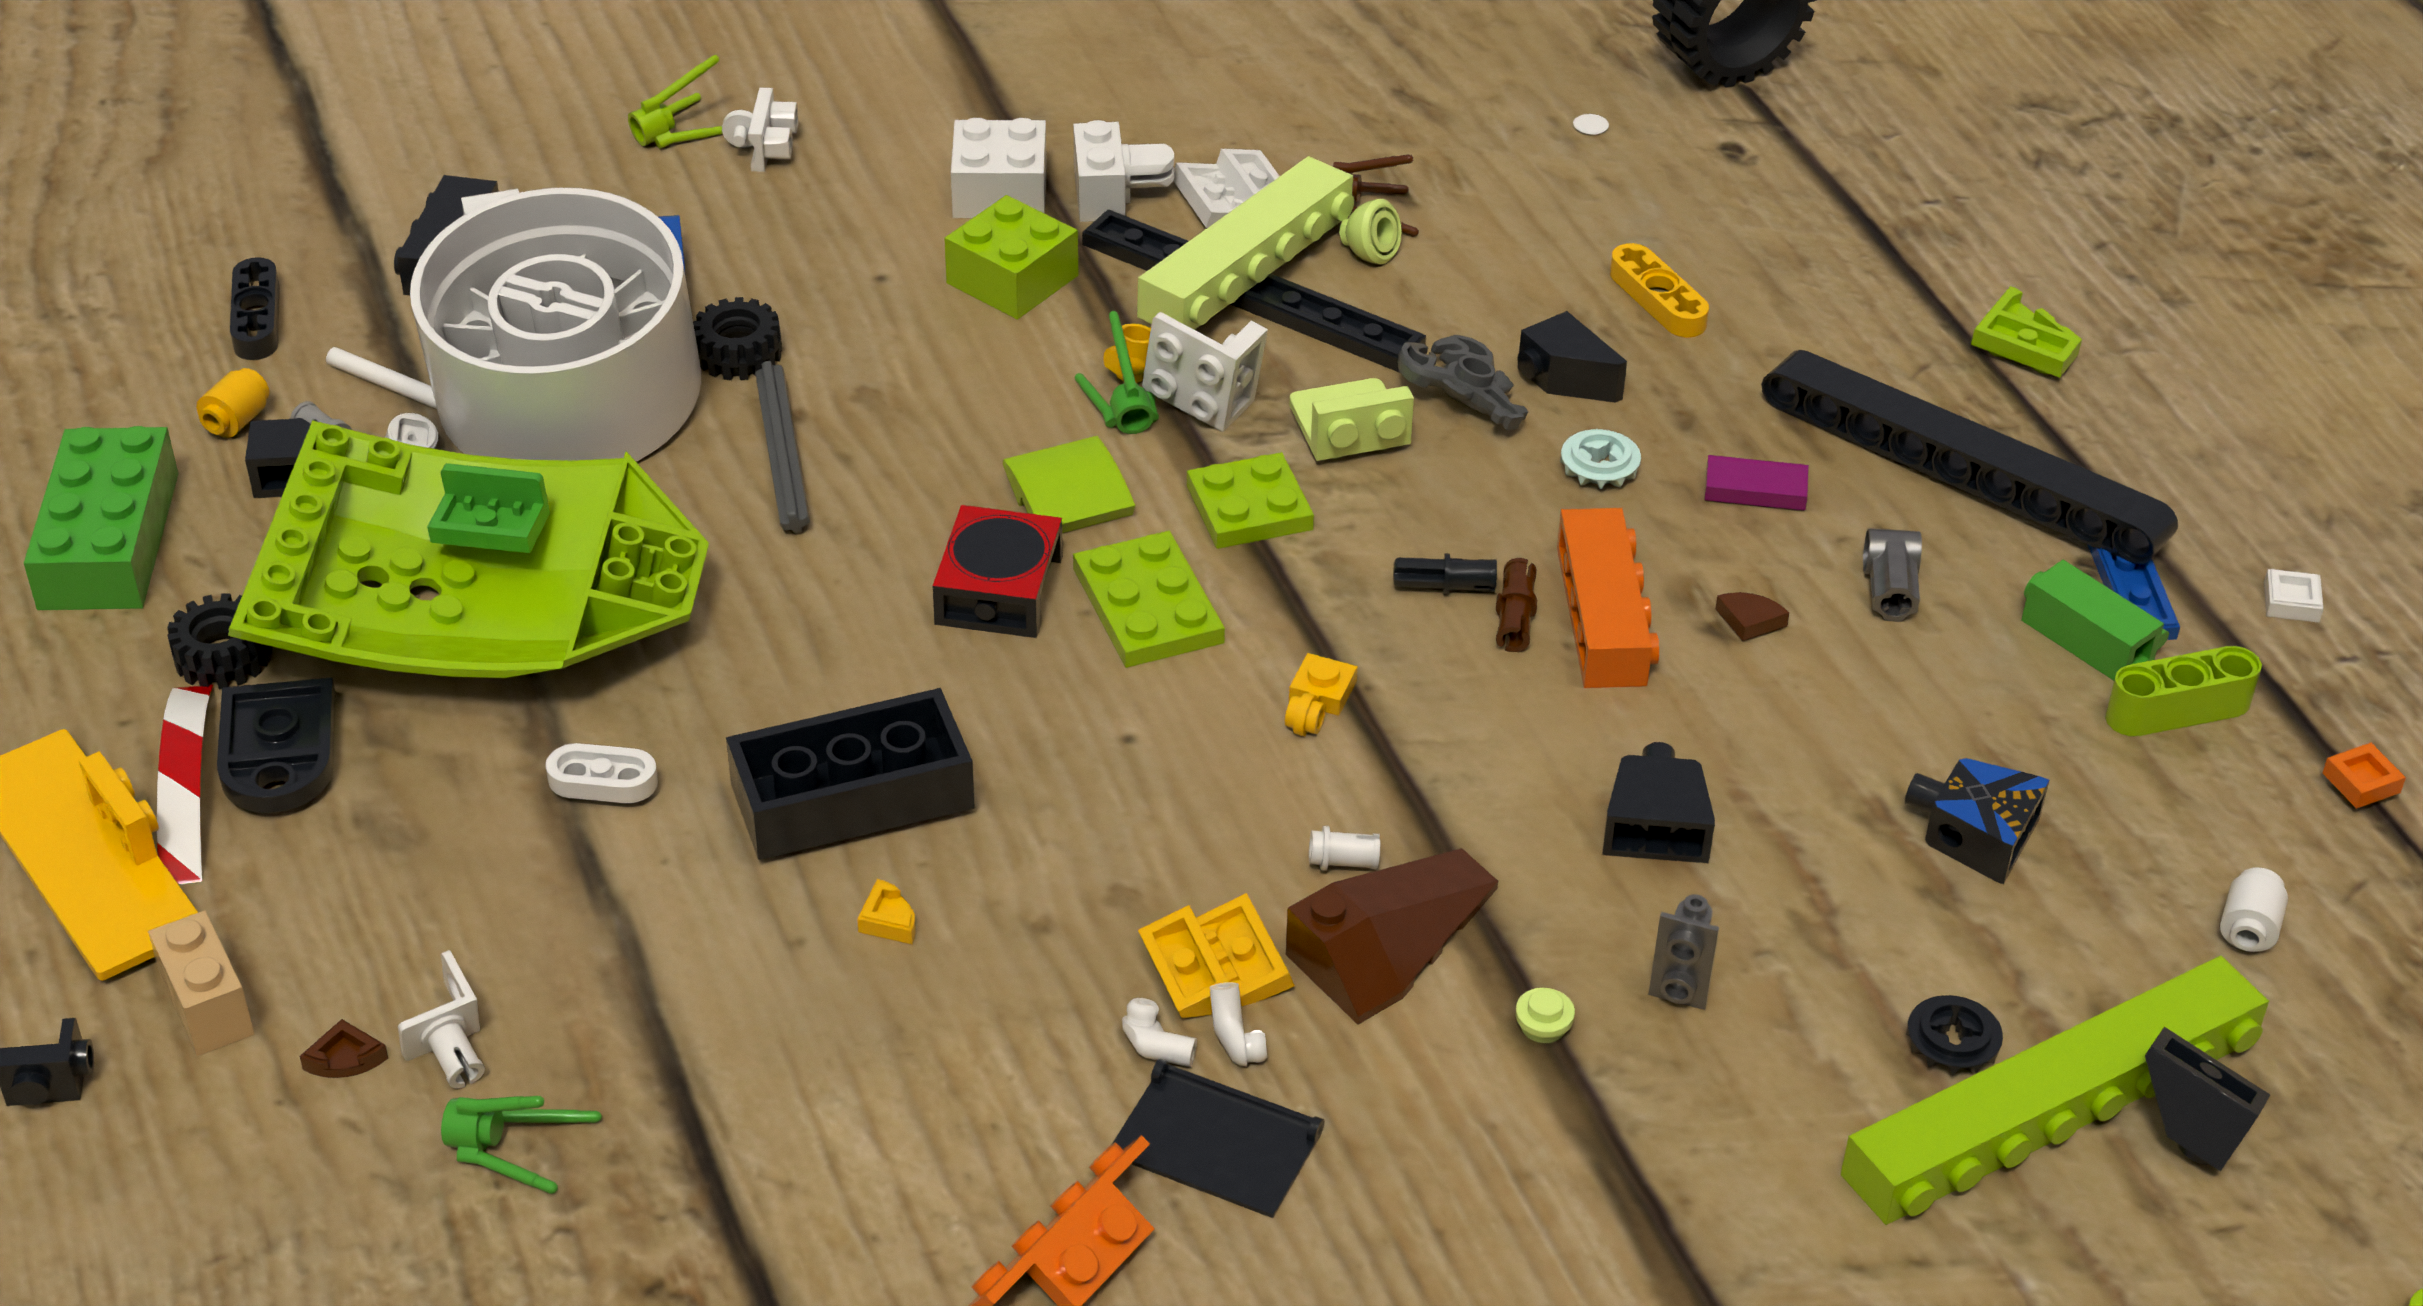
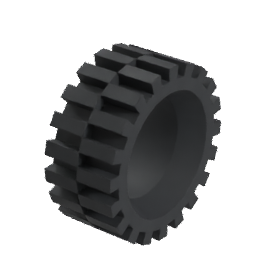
[1652,0,1817,87]

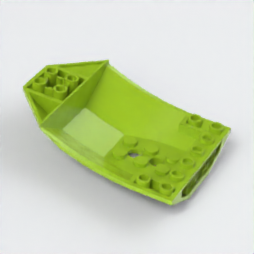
[228,420,709,678]

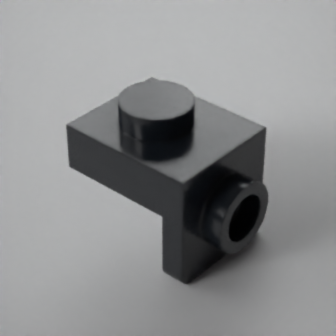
[0,1018,94,1106]

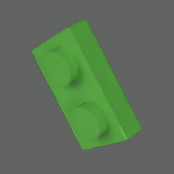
[427,463,550,553]

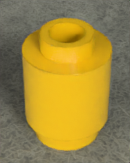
[196,368,270,438]

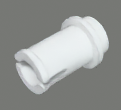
[1309,826,1380,871]

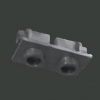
[1648,894,1719,1010]

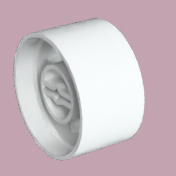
[410,188,701,461]

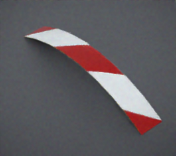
[157,684,214,884]

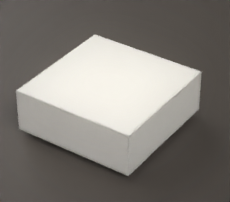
[2264,569,2323,623]

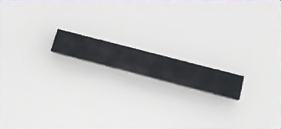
[1082,209,1426,373]

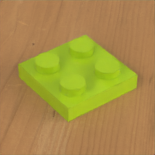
[1187,452,1314,549]

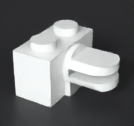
[1073,120,1174,222]

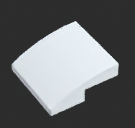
[1173,149,1280,228]

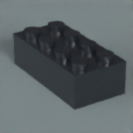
[726,688,975,860]

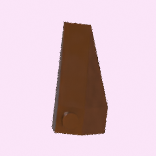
[1285,848,1498,1025]

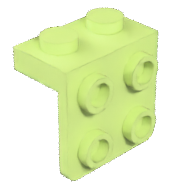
[1289,378,1414,461]

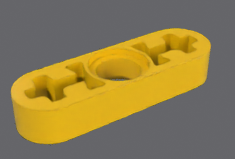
[1610,243,1709,338]

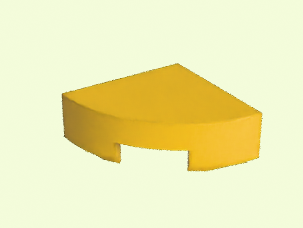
[857,879,916,944]

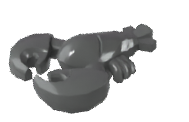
[1397,335,1528,430]

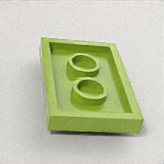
[1073,530,1225,668]

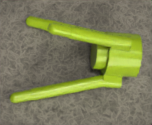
[628,55,723,149]

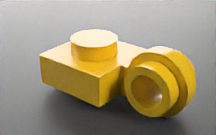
[1285,653,1358,737]

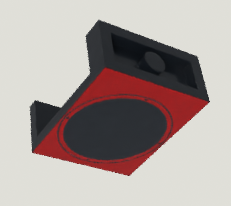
[932,505,1063,638]

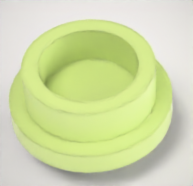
[1515,988,1575,1043]

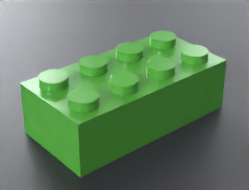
[24,426,179,610]

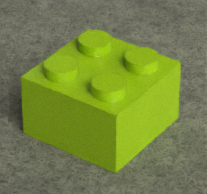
[944,195,1079,320]

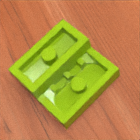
[1003,436,1136,533]

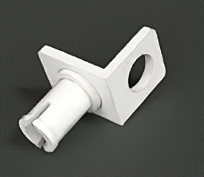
[398,950,485,1088]

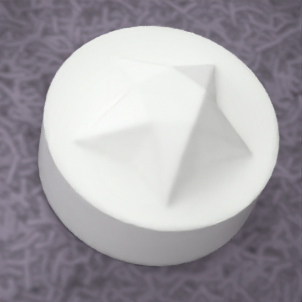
[385,413,438,449]

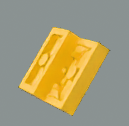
[1138,893,1295,1018]

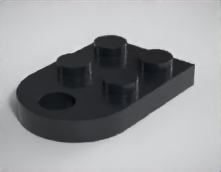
[217,677,336,813]

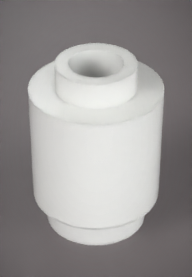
[2220,868,2288,952]

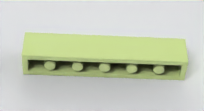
[1137,156,1354,330]

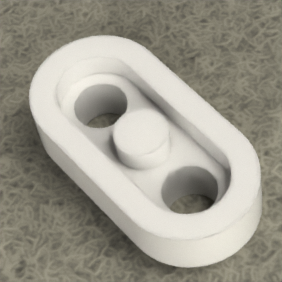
[546,743,658,803]

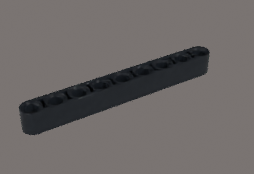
[1761,350,2178,564]

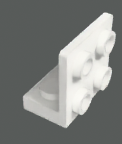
[1142,312,1268,432]

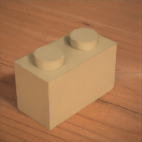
[148,910,255,1056]

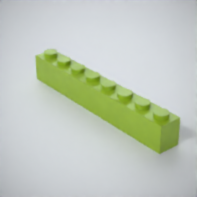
[1840,955,2269,1225]

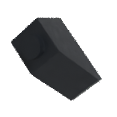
[1517,311,1627,403]
[245,418,311,498]
[2145,1027,2270,1171]

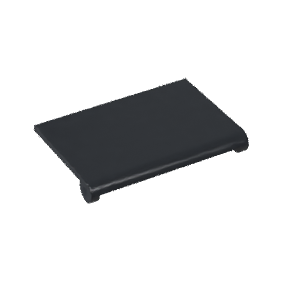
[1111,1059,1325,1218]

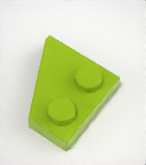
[1971,286,2082,378]

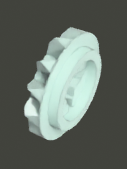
[1560,429,1641,489]

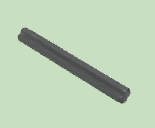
[755,361,810,534]

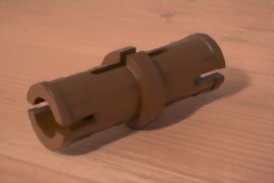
[1496,558,1538,652]

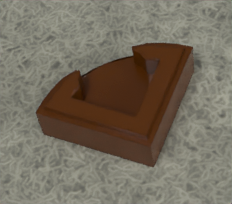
[1715,592,1789,641]
[299,1019,388,1078]

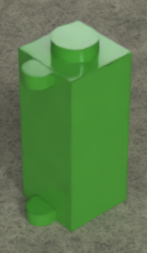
[2021,559,2169,681]

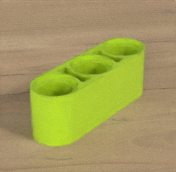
[2105,646,2262,736]

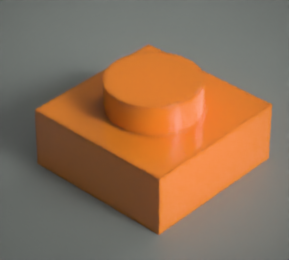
[2322,742,2406,809]

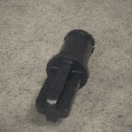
[1393,553,1497,595]

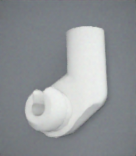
[1210,982,1267,1067]
[1122,998,1197,1067]

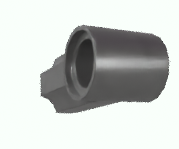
[1863,528,1922,622]

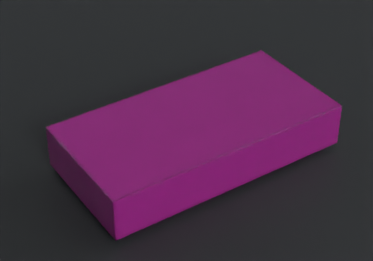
[1704,455,1809,511]

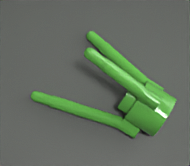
[1075,311,1159,434]
[441,1096,602,1194]

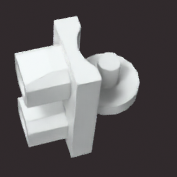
[722,88,798,172]

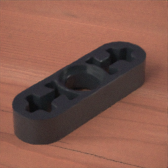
[230,257,280,360]

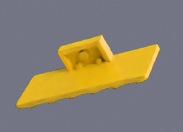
[0,729,198,981]

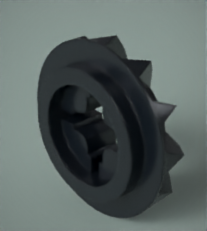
[1906,995,2003,1076]

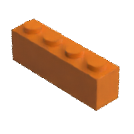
[1557,508,1659,688]

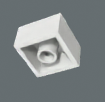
[951,118,1047,218]

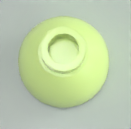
[1339,199,1402,264]

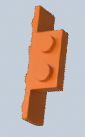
[968,1135,1155,1306]

